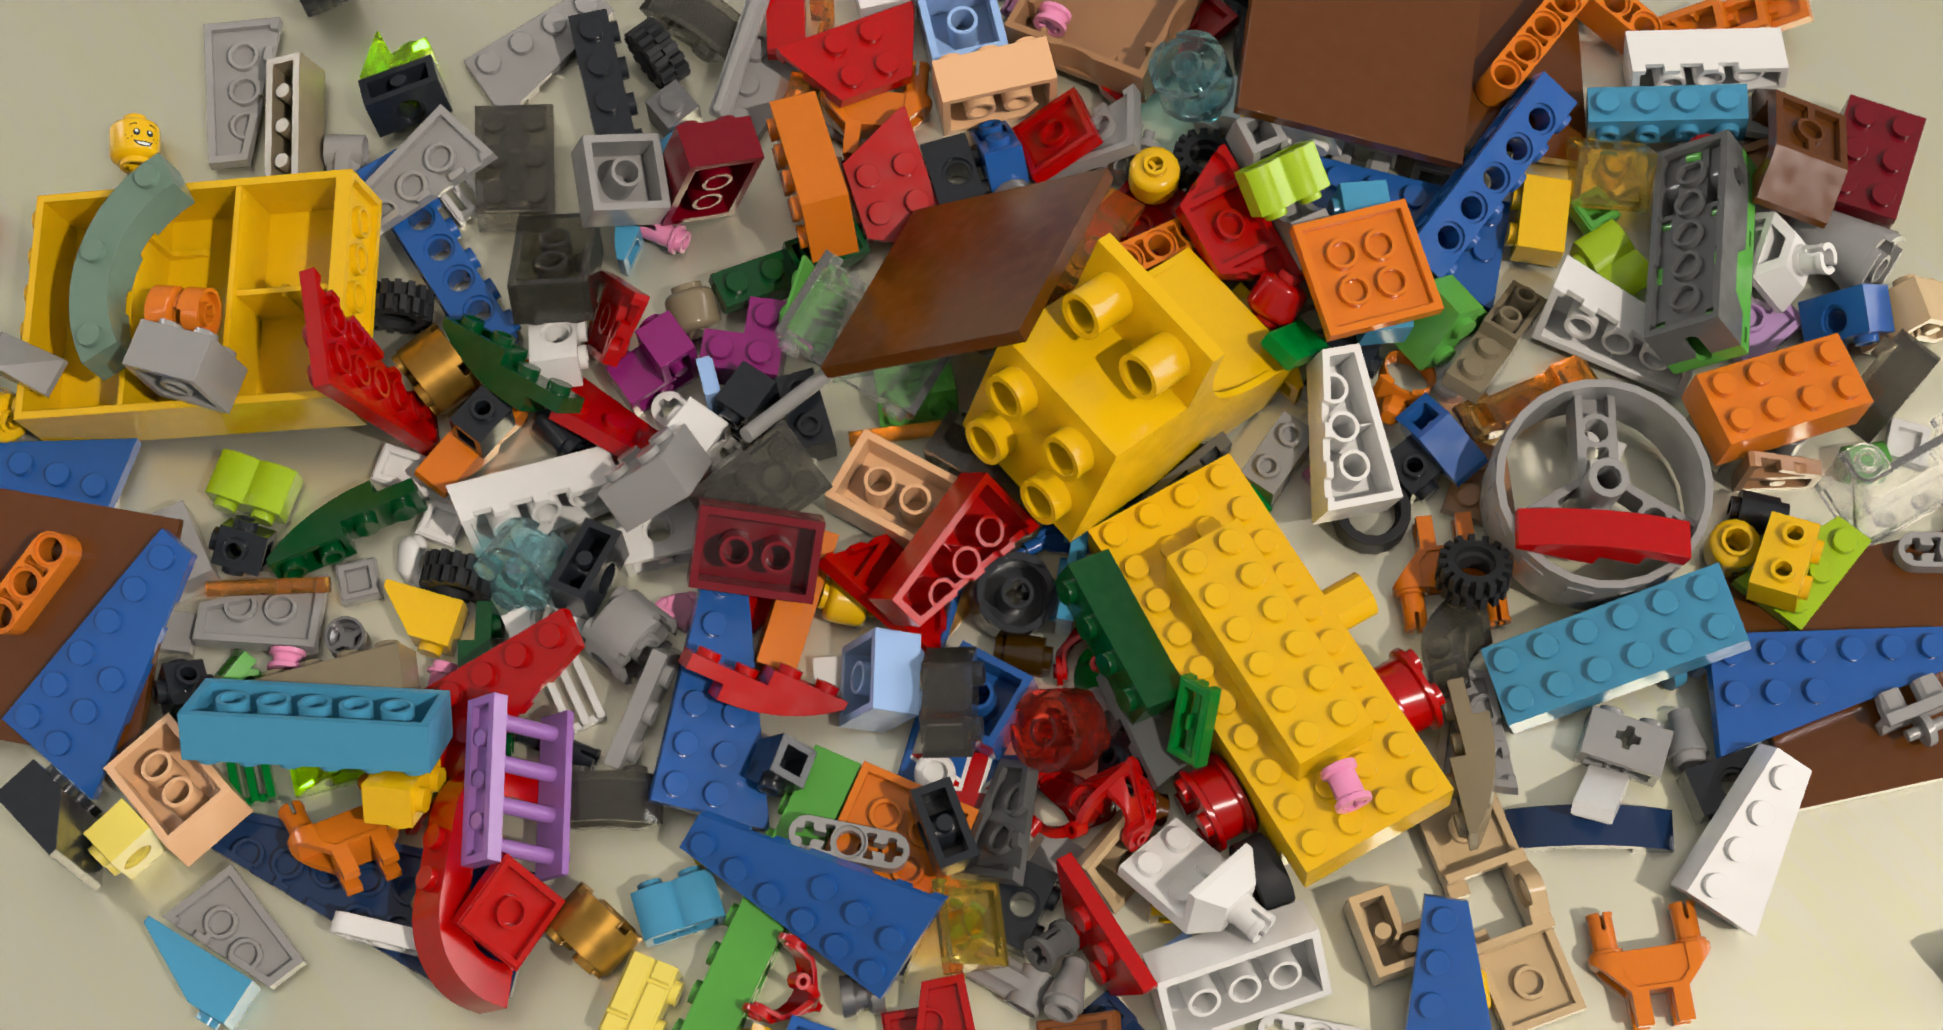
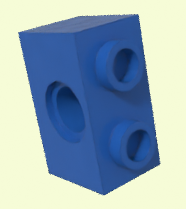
[1798,284,1895,349]

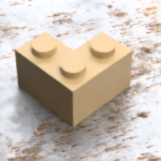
[1860,274,1943,357]
[1343,884,1420,987]

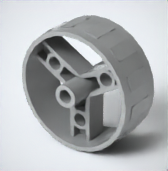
[1479,379,1714,610]

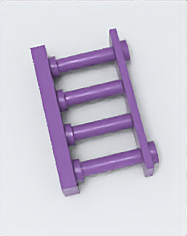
[461,692,574,882]

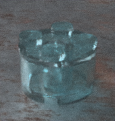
[1148,30,1235,122]
[474,517,568,612]

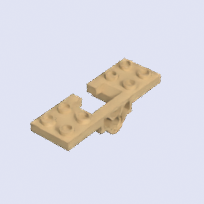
[1416,793,1587,1030]

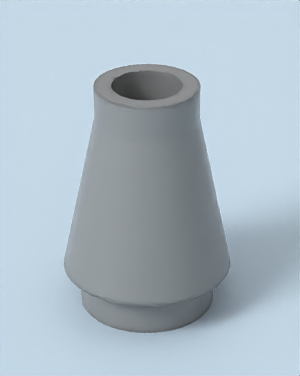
[1667,708,1710,772]
[1042,956,1087,1023]

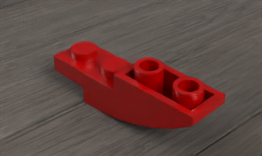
[678,645,848,716]

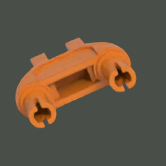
[820,61,933,161]
[1392,511,1511,635]
[278,773,403,897]
[1585,900,1711,1030]

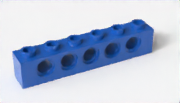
[1414,71,1577,279]
[357,148,521,346]

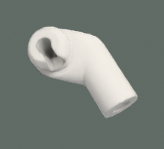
[396,534,428,590]

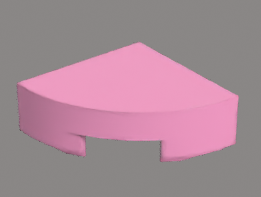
[655,591,697,634]

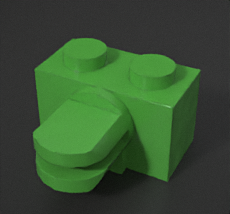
[1394,275,1488,371]

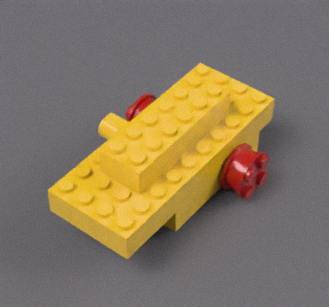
[1088,453,1454,888]

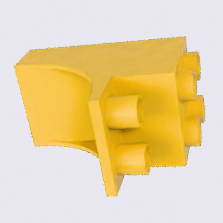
[962,233,1291,542]

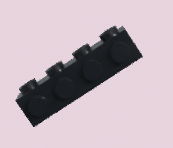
[568,9,643,135]

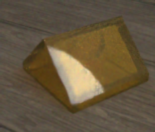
[1566,137,1658,213]
[932,878,1009,975]

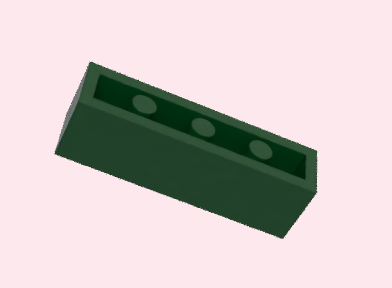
[1054,549,1180,725]

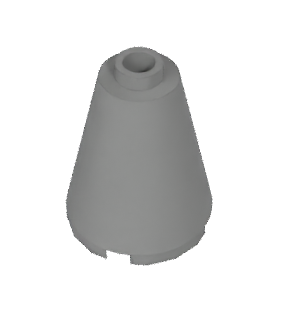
[1788,210,1905,289]

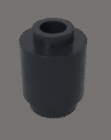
[532,407,590,457]
[1726,489,1790,535]

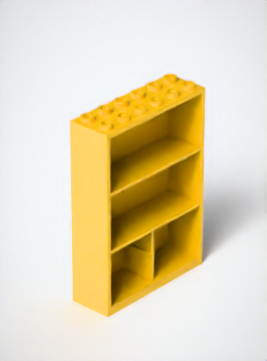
[12,169,382,441]

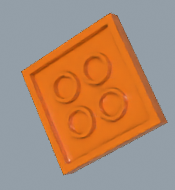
[1289,198,1444,342]
[824,761,979,894]

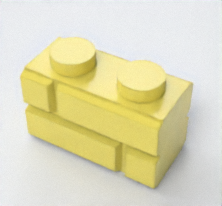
[598,950,685,1030]

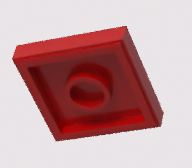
[1012,87,1104,183]
[450,852,566,972]

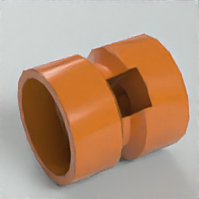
[144,285,222,335]

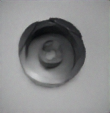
[969,552,1058,638]

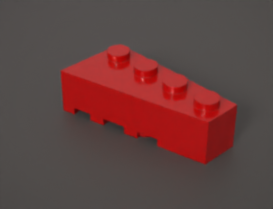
[867,472,1040,627]

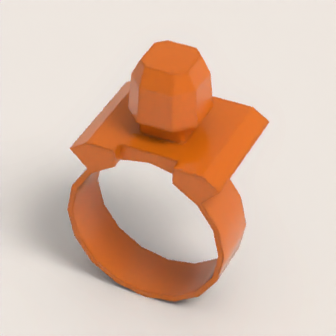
[1373,350,1437,425]

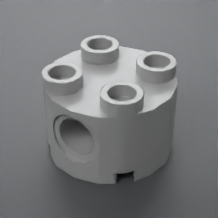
[581,586,678,685]

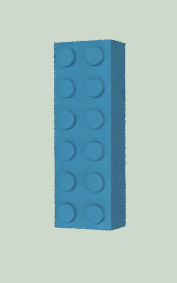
[1480,562,1752,734]
[177,678,453,776]

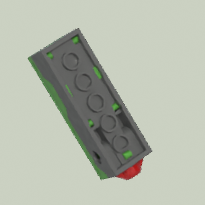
[1643,129,1757,375]

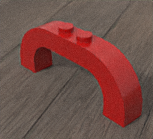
[412,770,539,1014]

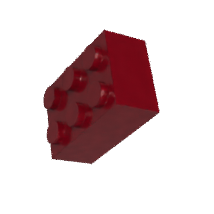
[1833,94,1927,229]
[660,115,764,226]
[687,497,826,605]

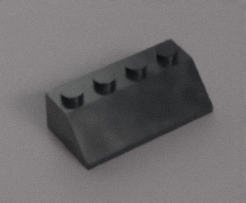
[0,759,103,891]

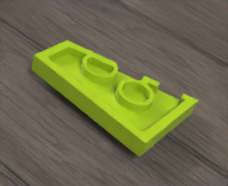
[1731,516,1872,631]

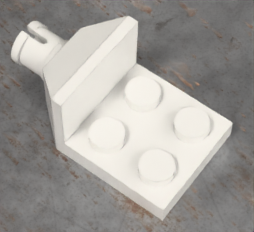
[1752,211,1837,313]
[1117,817,1276,943]

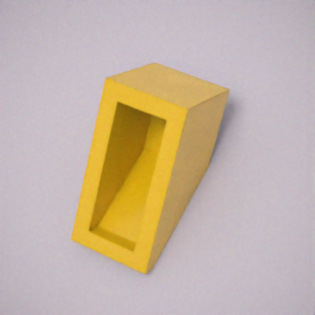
[384,579,470,659]

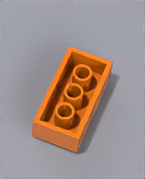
[766,91,859,263]
[1681,333,1874,466]

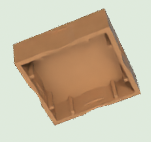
[1004,0,1204,103]

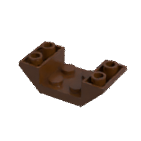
[1752,89,1848,229]

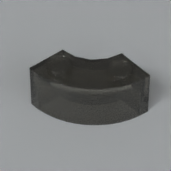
[639,0,741,63]
[1847,328,1941,443]
[1421,597,1493,697]
[919,646,986,758]
[570,765,664,832]

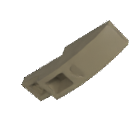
[1440,280,1547,404]
[1442,677,1496,851]

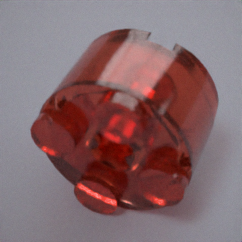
[1010,688,1111,773]

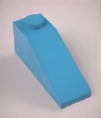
[144,915,261,1030]

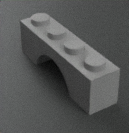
[1225,116,1329,273]

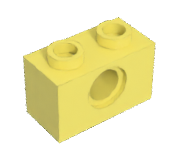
[83,798,167,881]

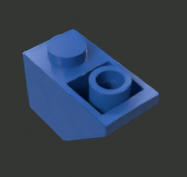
[969,119,1030,193]
[1395,392,1489,487]

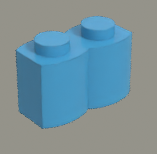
[630,865,726,948]

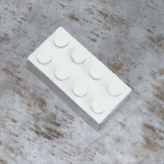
[1142,900,1332,1030]

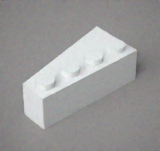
[1622,27,1789,93]
[1531,255,1695,399]
[1306,343,1403,525]
[445,446,616,562]
[1670,743,1812,937]

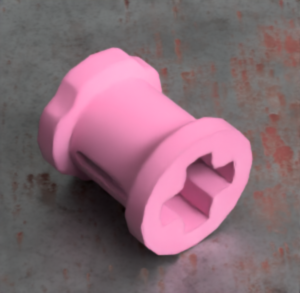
[1320,758,1373,814]

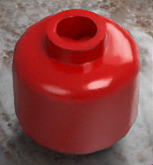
[1247,268,1307,330]

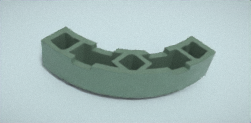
[69,152,195,381]

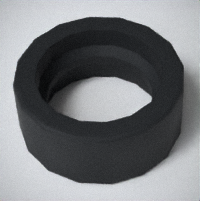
[1332,486,1411,555]
[1229,833,1296,911]

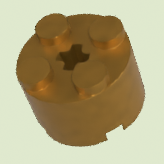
[391,323,484,418]
[545,881,643,979]

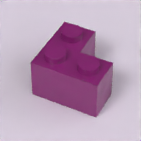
[699,296,789,385]
[605,310,700,416]

